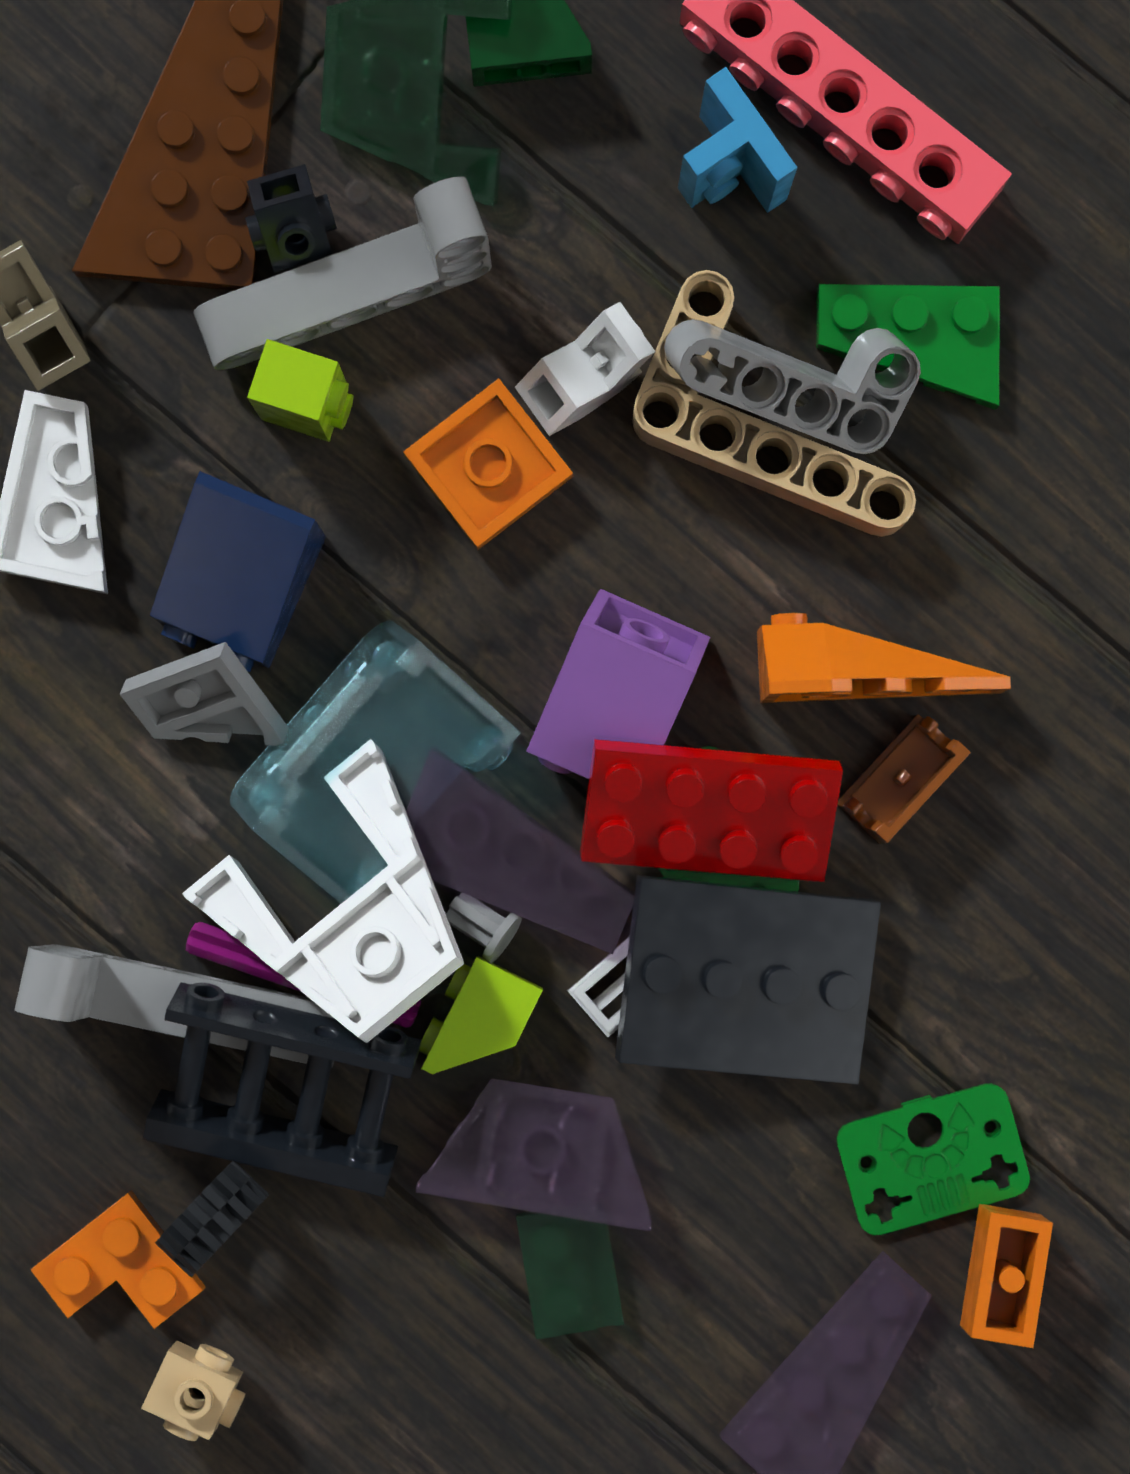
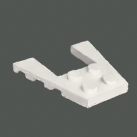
[182,739,464,1043]

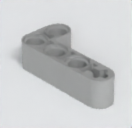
[664,319,921,454]

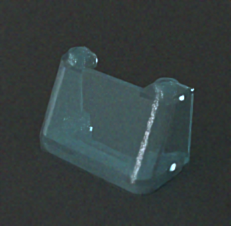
[230,620,521,904]

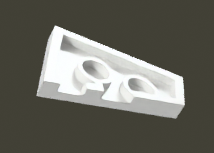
[0,390,108,594]

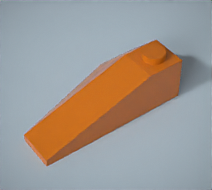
[757,613,1011,703]

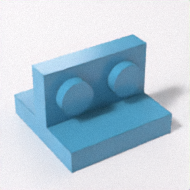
[678,67,797,213]

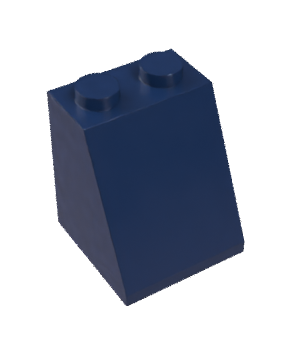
[150,471,326,672]

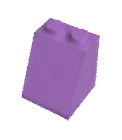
[526,589,710,779]

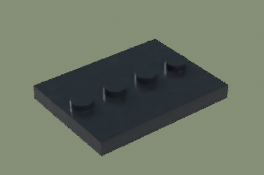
[615,875,881,1084]

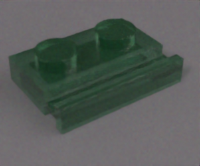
[516,1199,624,1339]

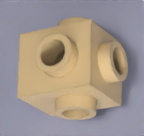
[141,1341,246,1441]

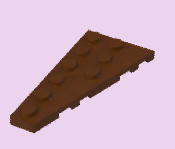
[72,0,284,291]

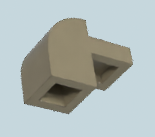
[0,240,91,391]

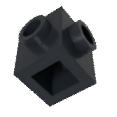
[245,164,337,272]

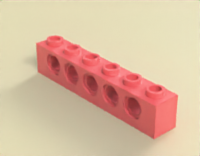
[679,0,1012,244]

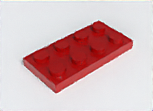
[580,739,843,882]

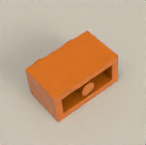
[960,1204,1053,1348]

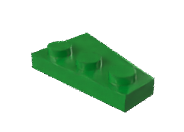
[816,284,1000,410]

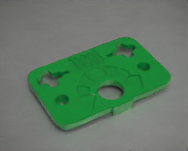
[836,1083,1030,1235]

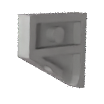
[120,642,289,746]

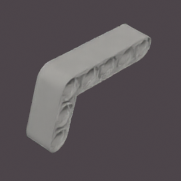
[194,177,492,370]
[14,944,335,1067]

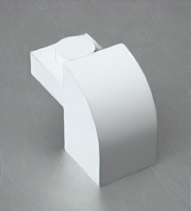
[515,302,656,436]

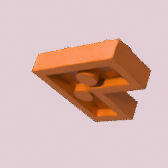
[30,1190,206,1329]

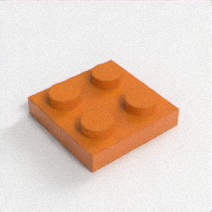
[403,378,573,550]

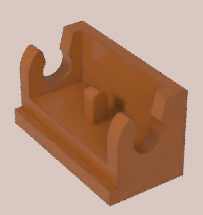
[837,714,971,844]

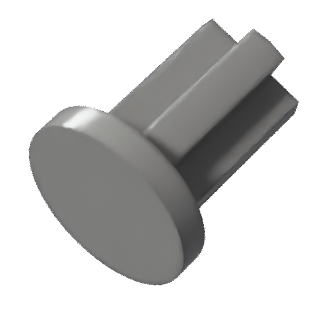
[446,890,522,963]

